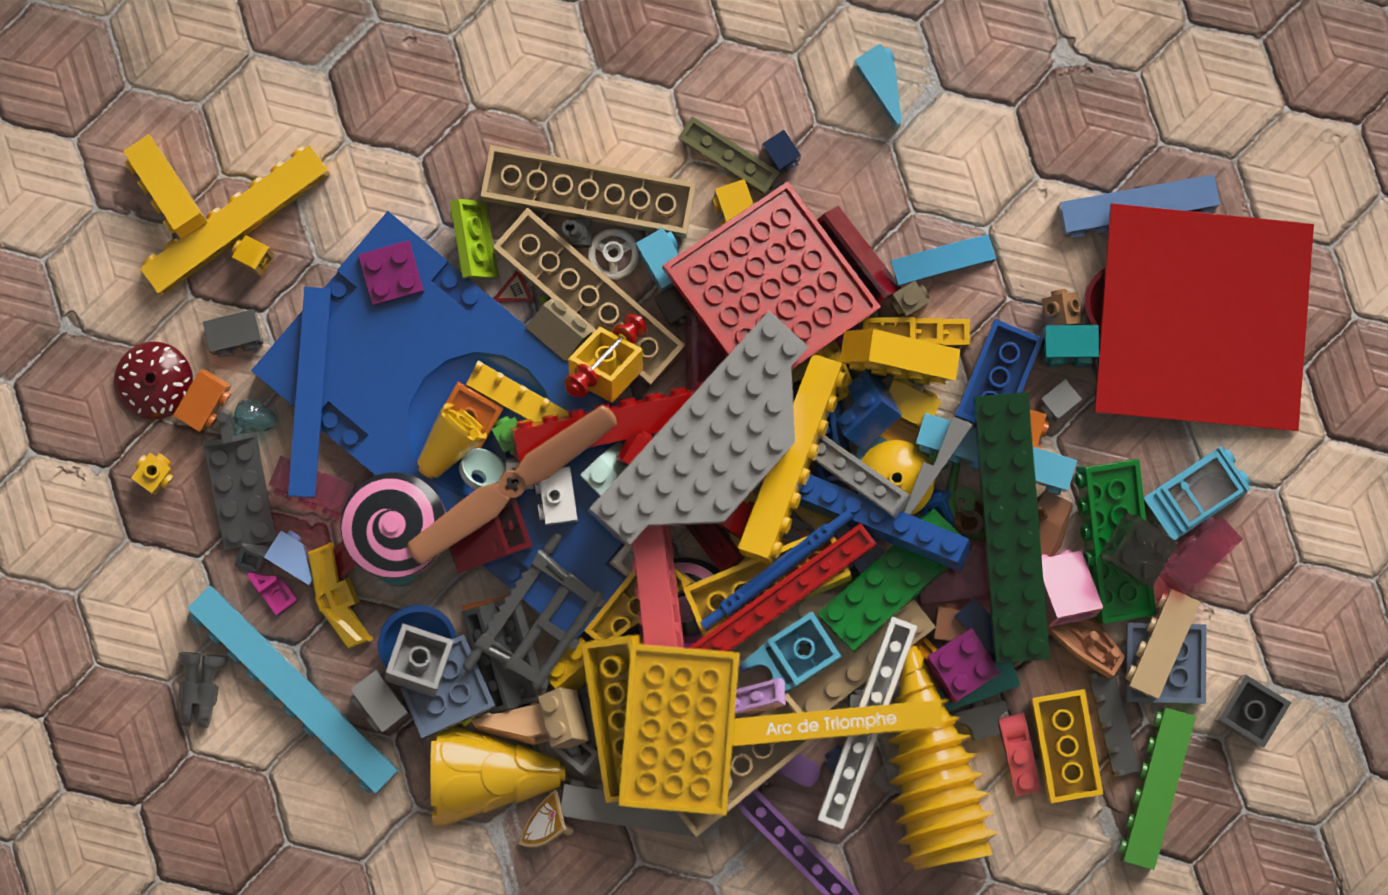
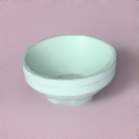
[459,448,506,490]

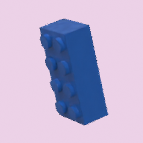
[954,319,1044,427]

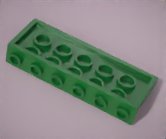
[1074,459,1157,624]

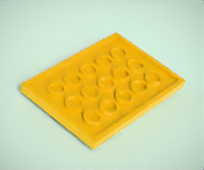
[619,643,740,815]

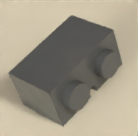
[203,309,264,358]

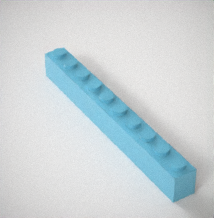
[187,586,400,793]

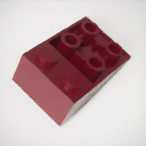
[449,497,533,574]

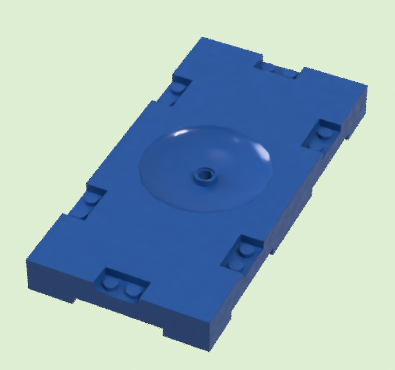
[251,211,673,640]

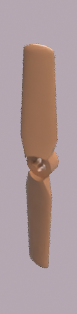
[407,406,617,564]

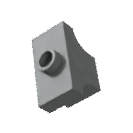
[952,700,1008,741]

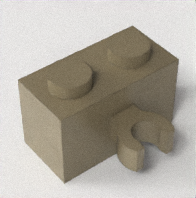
[526,299,592,361]

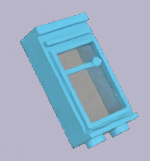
[1144,446,1251,543]

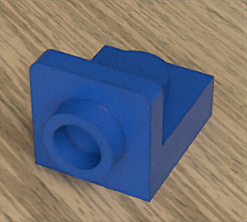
[921,489,955,528]

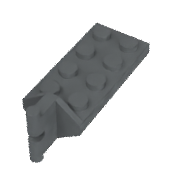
[203,409,277,550]

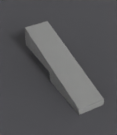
[904,417,973,514]

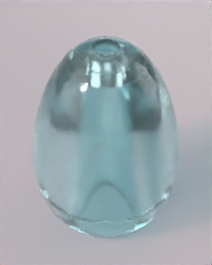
[233,399,277,432]

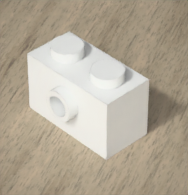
[535,467,578,526]

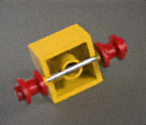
[564,314,646,402]

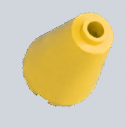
[417,404,487,478]

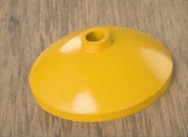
[858,440,935,516]

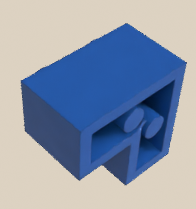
[836,370,902,450]

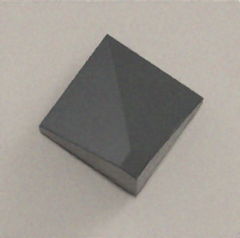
[235,543,270,575]

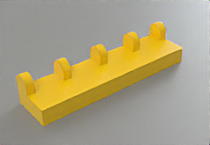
[466,361,568,423]

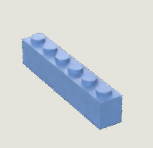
[1058,174,1220,239]

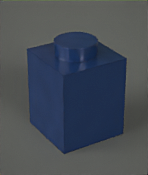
[762,130,801,173]

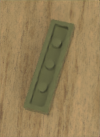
[678,116,779,195]

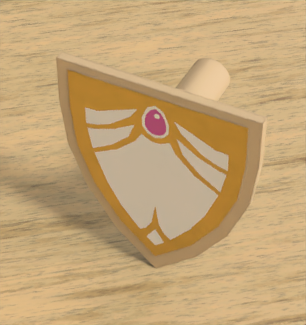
[518,789,574,848]

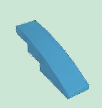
[890,235,996,287]

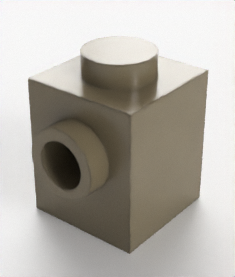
[890,281,930,317]

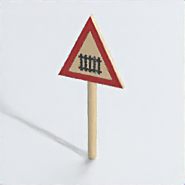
[493,271,534,303]

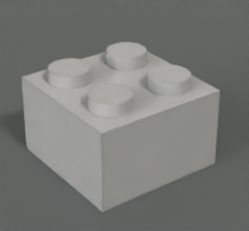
[385,624,454,697]
[350,670,411,733]

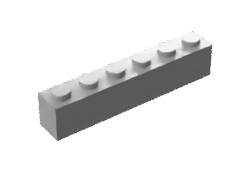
[561,780,720,840]

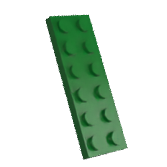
[817,509,961,653]

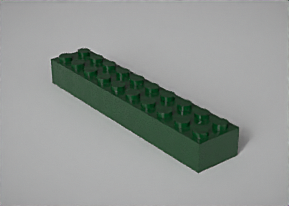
[973,392,1050,663]

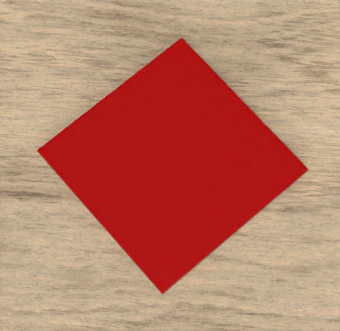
[1094,203,1314,431]

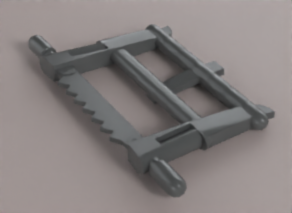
[463,533,606,690]

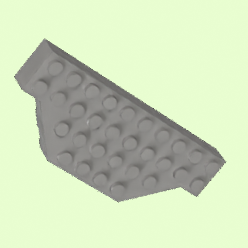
[587,311,808,547]

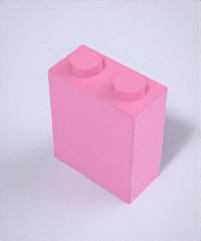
[1042,550,1103,627]

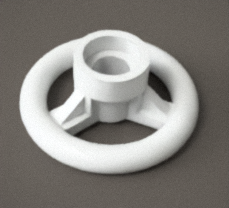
[587,228,639,280]

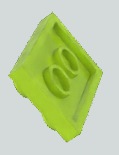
[450,199,499,280]

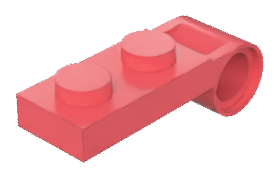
[998,713,1041,796]

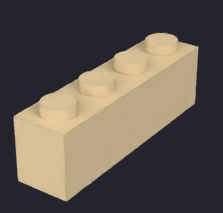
[1125,589,1200,699]

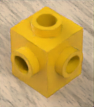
[131,453,175,496]

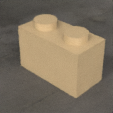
[538,688,590,749]

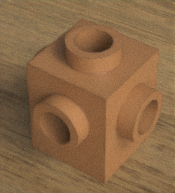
[1041,289,1083,326]

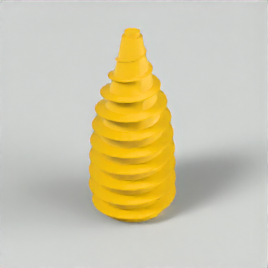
[887,646,999,871]

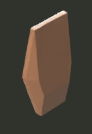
[1037,490,1073,557]
[1048,618,1125,679]

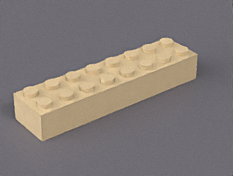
[481,145,696,239]
[493,208,685,387]

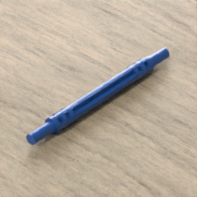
[699,509,854,631]

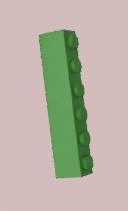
[1118,707,1196,870]

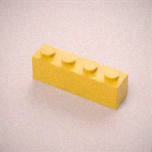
[123,134,208,239]

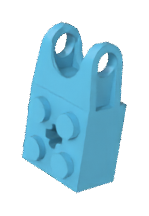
[739,612,843,693]

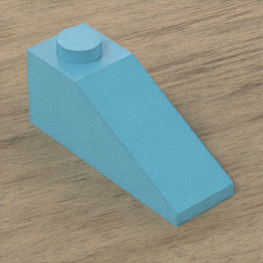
[853,43,902,129]

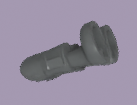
[178,652,227,728]

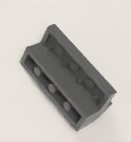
[462,599,547,713]

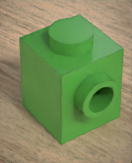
[492,416,517,456]

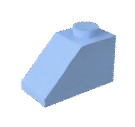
[264,530,313,586]

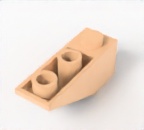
[472,701,549,745]

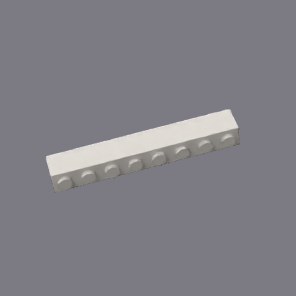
[817,617,917,829]

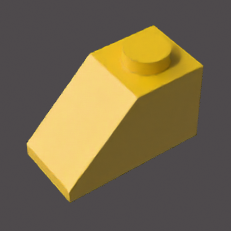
[231,235,275,277]

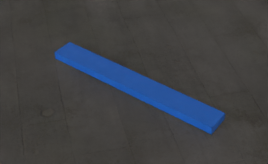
[288,287,331,498]

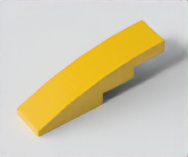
[863,317,970,346]

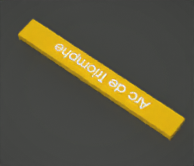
[732,700,943,747]

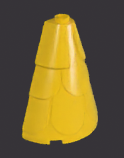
[430,725,566,826]

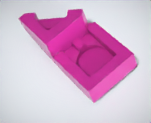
[247,572,299,616]

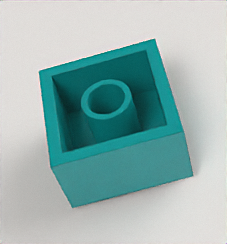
[1040,325,1099,368]

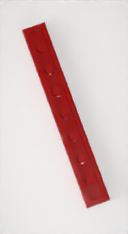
[689,523,877,652]

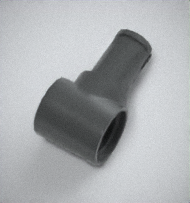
[561,219,592,248]

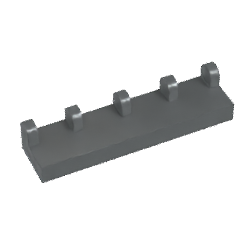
[1087,672,1140,777]

